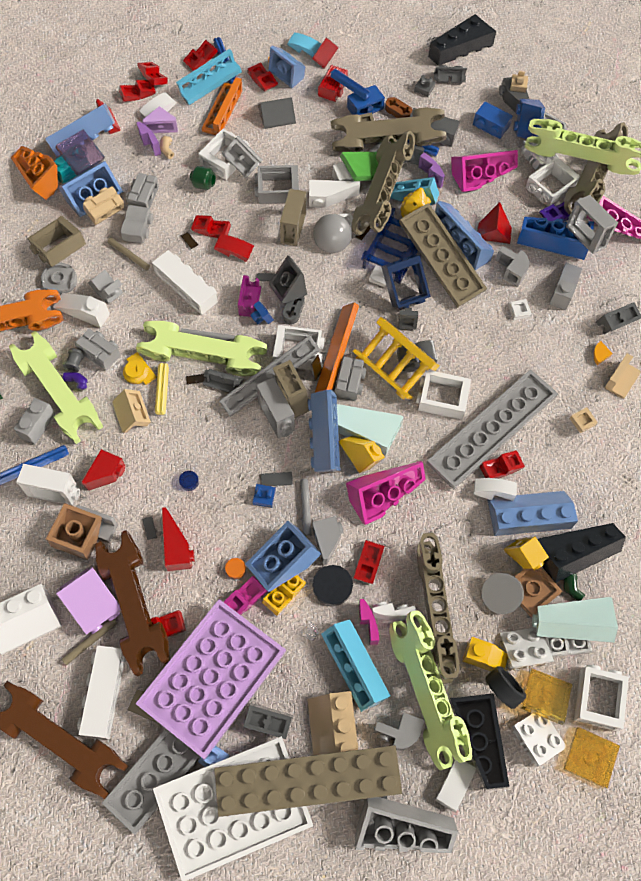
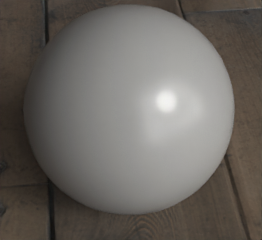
[313,214,352,253]

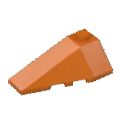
[11,146,58,200]

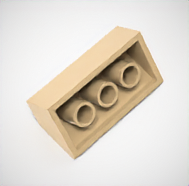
[308,691,358,755]

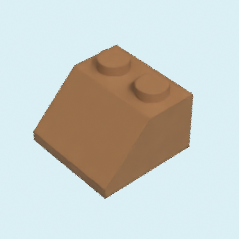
[46,503,102,560]

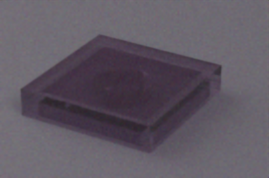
[55,129,105,176]

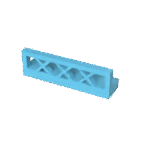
[176,49,242,105]

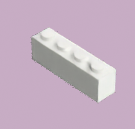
[152,250,217,315]
[77,646,125,740]

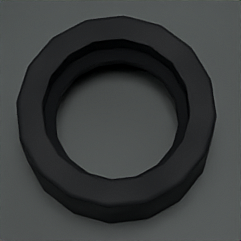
[485,666,526,709]

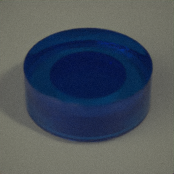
[179,471,199,491]

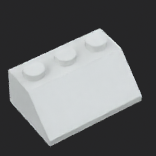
[0,584,62,655]

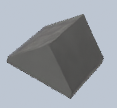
[258,97,296,129]
[269,255,307,303]

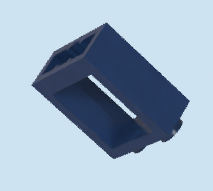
[381,255,431,310]

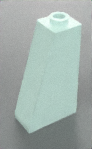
[337,404,404,455]
[532,597,618,643]

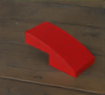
[183,40,218,71]
[137,62,168,85]
[247,62,278,91]
[119,80,156,101]
[191,215,231,238]
[214,234,254,262]
[480,450,525,479]
[354,540,385,585]
[151,610,186,638]

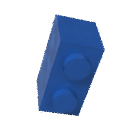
[347,85,385,115]
[473,102,513,139]

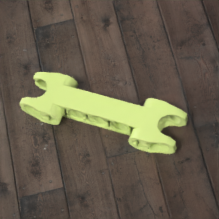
[524,119,641,175]
[136,321,268,376]
[9,331,103,444]
[389,611,472,770]

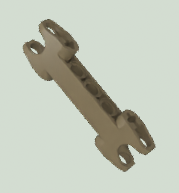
[330,107,446,152]
[564,122,628,215]
[352,130,415,235]
[416,533,460,684]

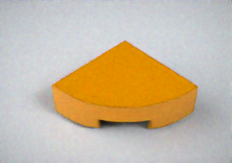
[594,341,613,365]

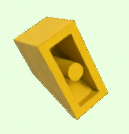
[338,436,385,474]
[503,536,549,570]
[462,637,508,671]

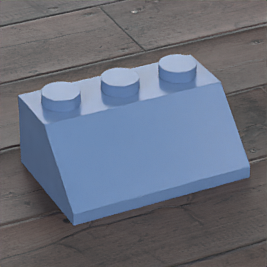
[58,161,123,217]

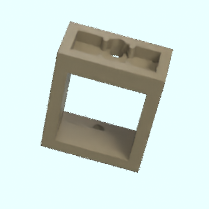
[280,189,306,246]
[27,216,86,267]
[273,360,311,418]

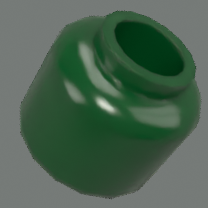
[190,166,216,190]

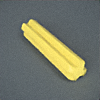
[155,363,169,415]

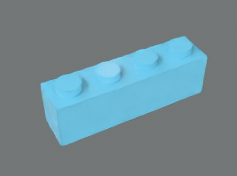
[321,620,390,712]

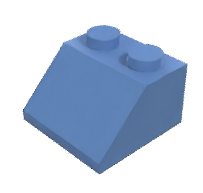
[269,46,306,88]

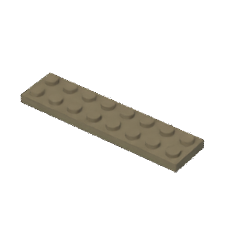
[214,745,402,817]

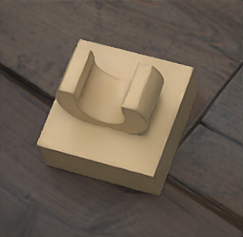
[510,71,528,93]
[569,407,598,433]

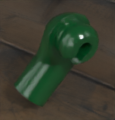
[563,573,585,601]

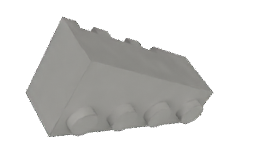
[354,797,458,853]

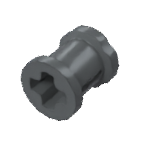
[63,348,85,373]

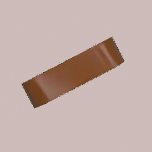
[385,97,413,118]

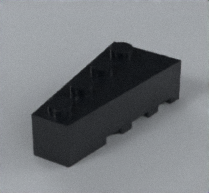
[428,14,497,66]
[537,523,626,583]
[449,693,510,790]

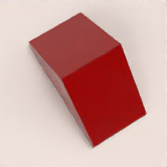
[312,37,339,69]

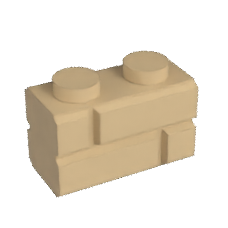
[83,186,124,225]

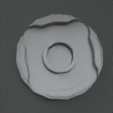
[41,263,77,295]
[482,573,524,614]

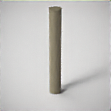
[107,237,150,271]
[61,619,118,665]

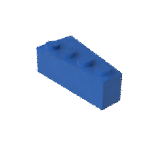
[517,217,594,260]

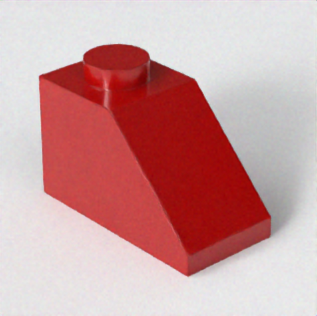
[82,449,125,491]

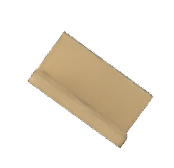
[604,353,641,399]
[112,389,151,433]

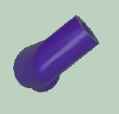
[63,372,88,389]

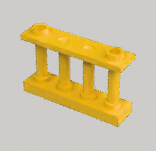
[353,317,440,400]

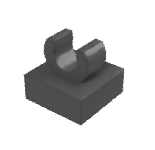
[414,74,436,97]
[398,308,418,330]

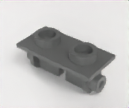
[434,65,467,84]
[203,369,244,393]

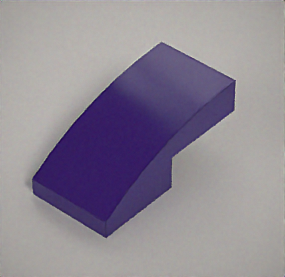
[539,202,570,222]

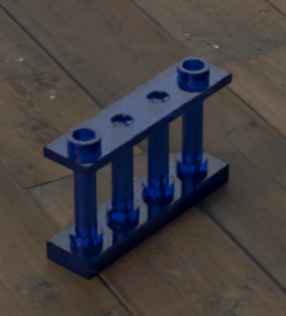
[361,207,418,284]

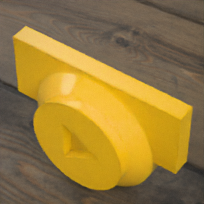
[123,352,157,385]

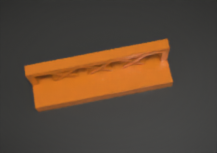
[202,77,243,135]

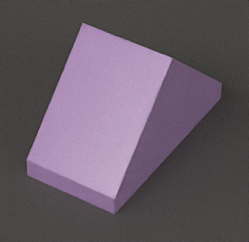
[143,106,178,133]

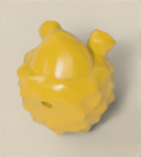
[400,188,431,218]

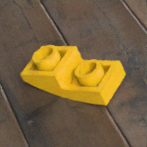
[262,575,306,616]

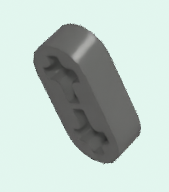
[283,296,305,325]

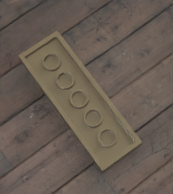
[399,203,487,308]

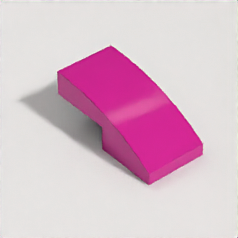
[224,576,268,615]
[359,599,379,645]

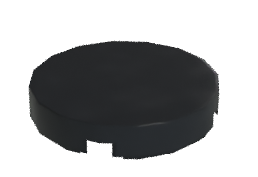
[312,565,353,606]

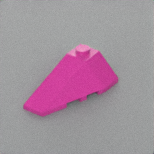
[451,150,518,192]
[586,196,641,239]
[346,461,426,525]

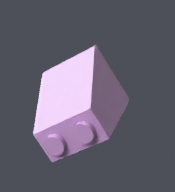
[56,565,121,634]

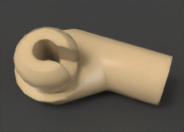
[160,136,175,159]

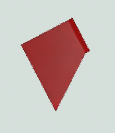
[477,202,512,244]

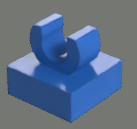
[250,301,274,325]
[253,484,276,508]

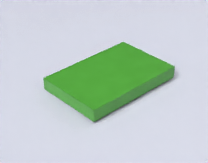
[340,152,378,181]

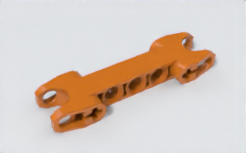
[0,290,64,331]

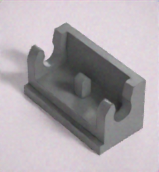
[596,302,641,334]
[244,703,293,739]

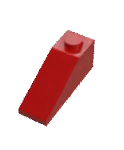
[162,507,195,571]

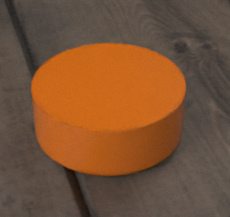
[225,558,246,579]

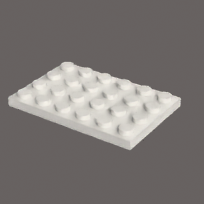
[153,736,313,881]

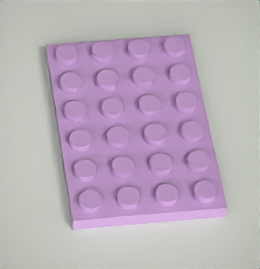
[136,599,286,760]

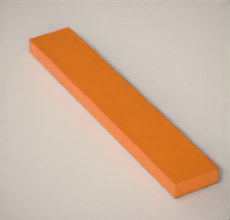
[315,302,359,393]

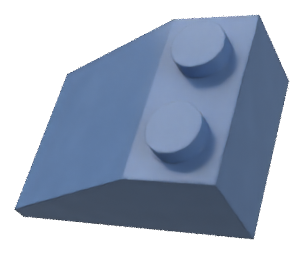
[245,521,321,592]

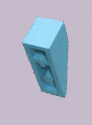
[390,177,439,206]

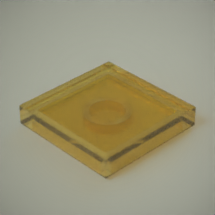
[521,668,572,725]
[563,727,620,789]

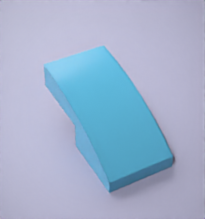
[287,32,321,57]

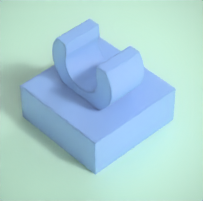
[198,746,230,767]

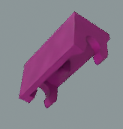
[238,275,262,317]

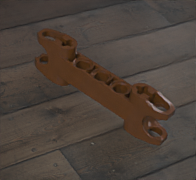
[95,530,170,677]
[0,681,129,799]

